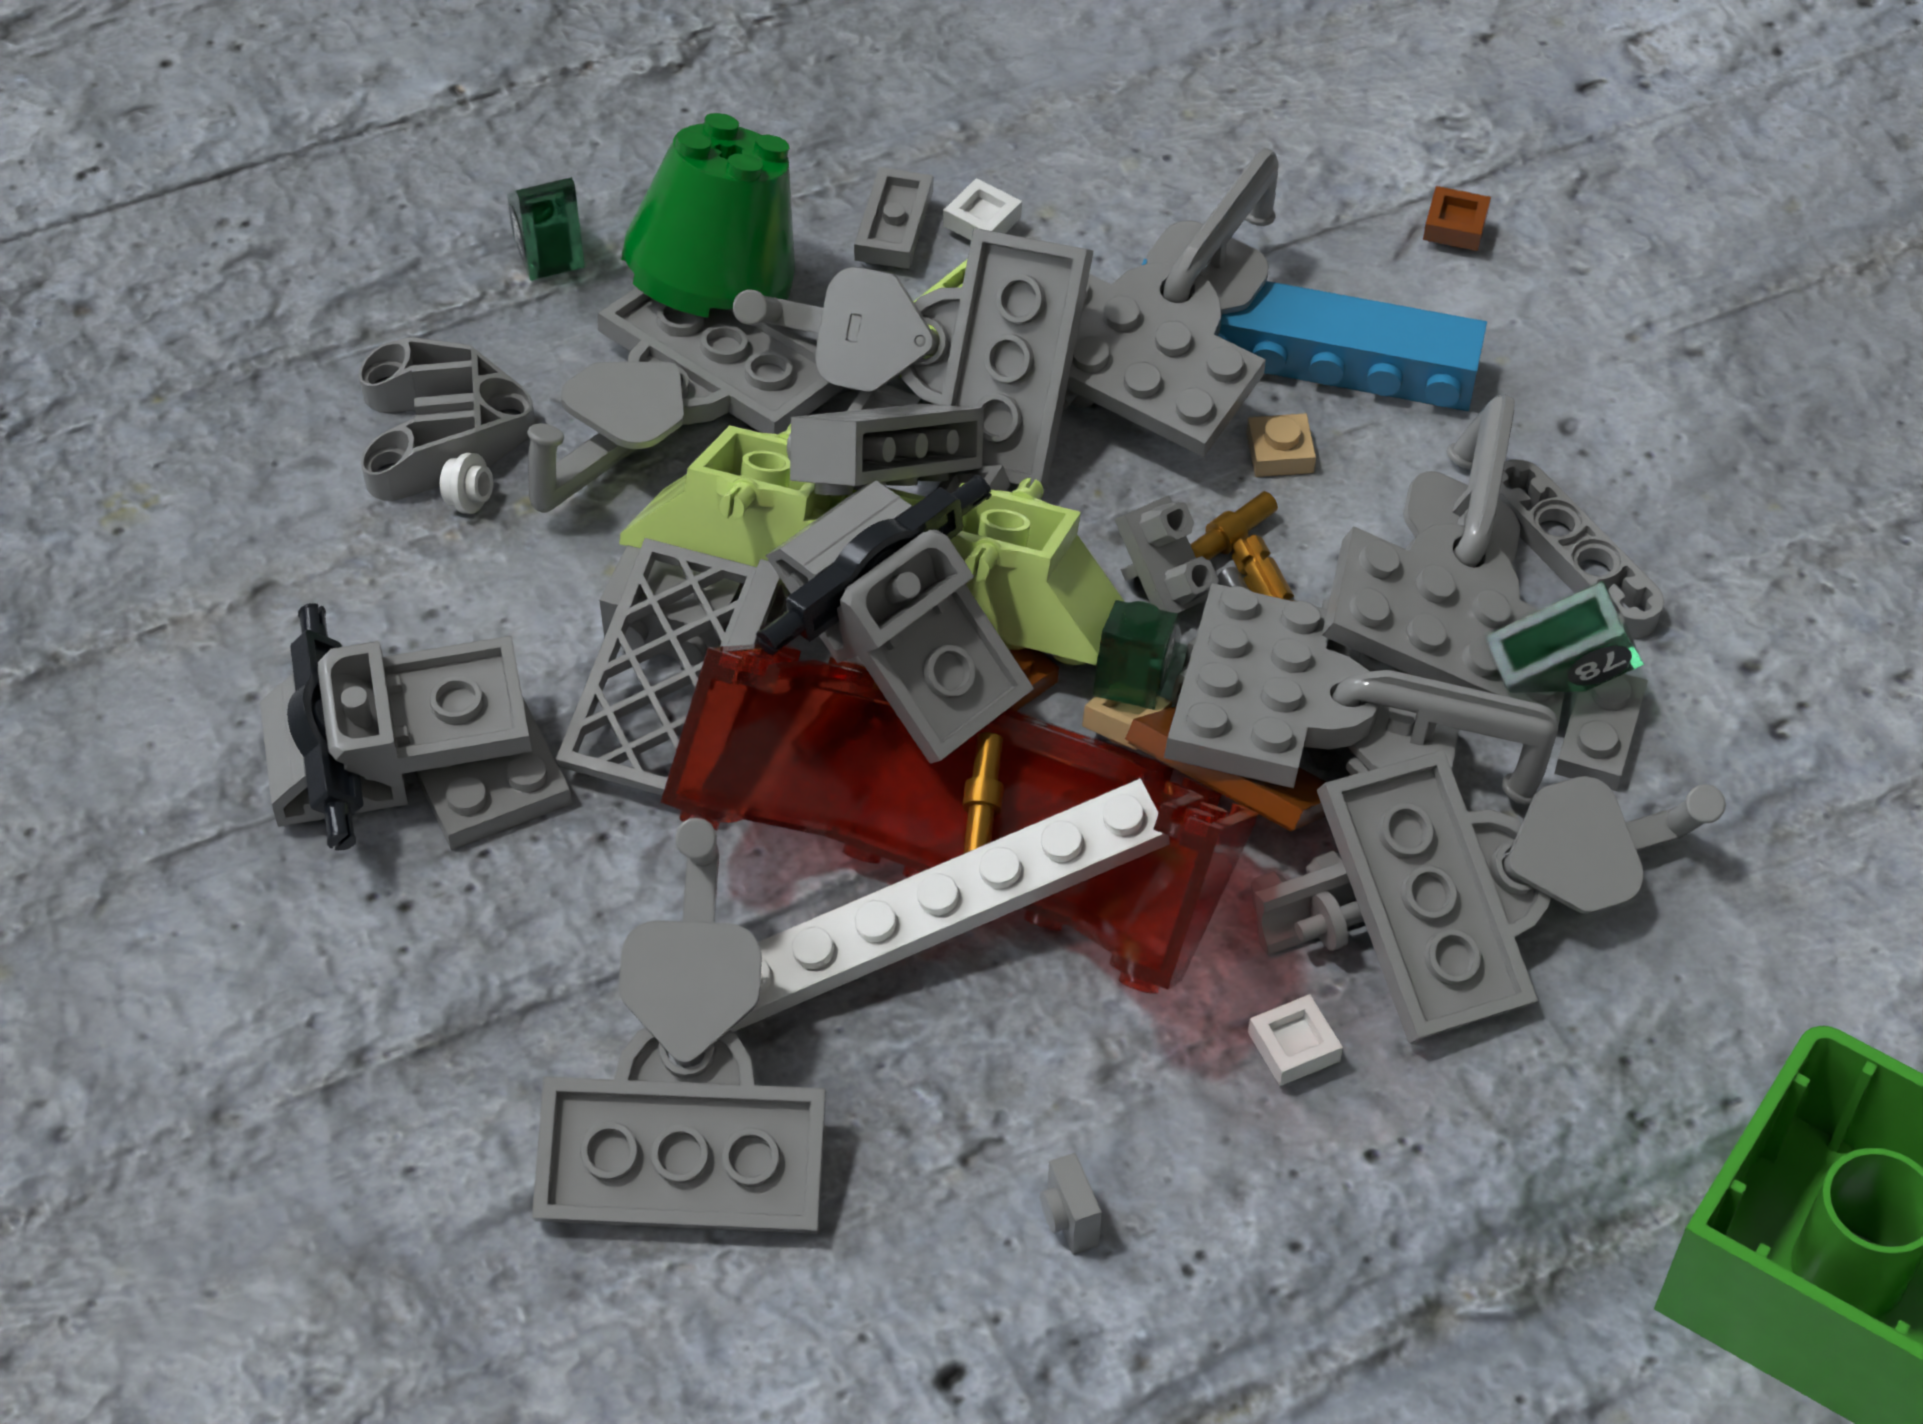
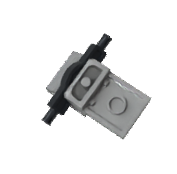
[756,475,1034,763]
[260,603,532,851]

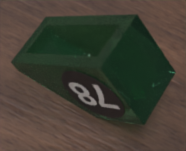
[507,177,585,281]
[1485,581,1644,693]
[1092,600,1182,710]

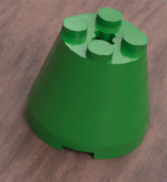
[621,113,795,318]

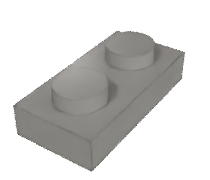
[854,167,933,269]
[1554,673,1648,791]

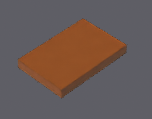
[1125,706,1326,831]

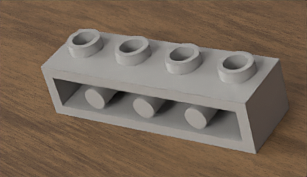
[787,404,984,495]

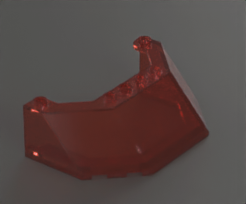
[660,644,1258,994]

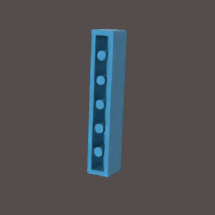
[1142,259,1487,411]

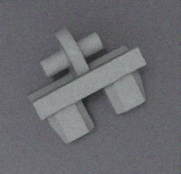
[1114,495,1219,622]
[1251,850,1364,955]

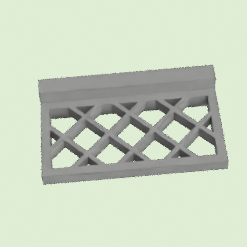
[556,538,791,816]

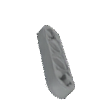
[1499,460,1664,639]

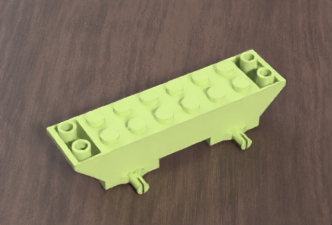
[619,424,1127,665]

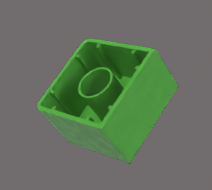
[1654,1026,1923,1424]

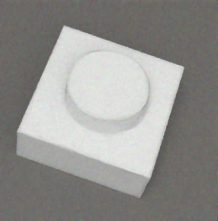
[943,178,1022,240]
[1248,994,1343,1086]

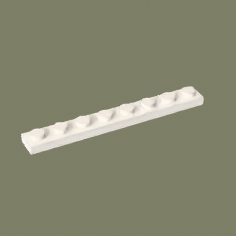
[731,778,1170,1032]

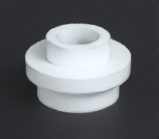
[440,453,493,514]

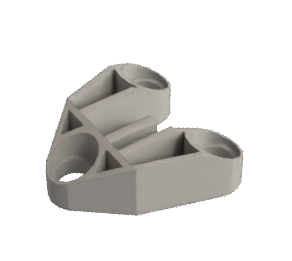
[359,337,536,501]

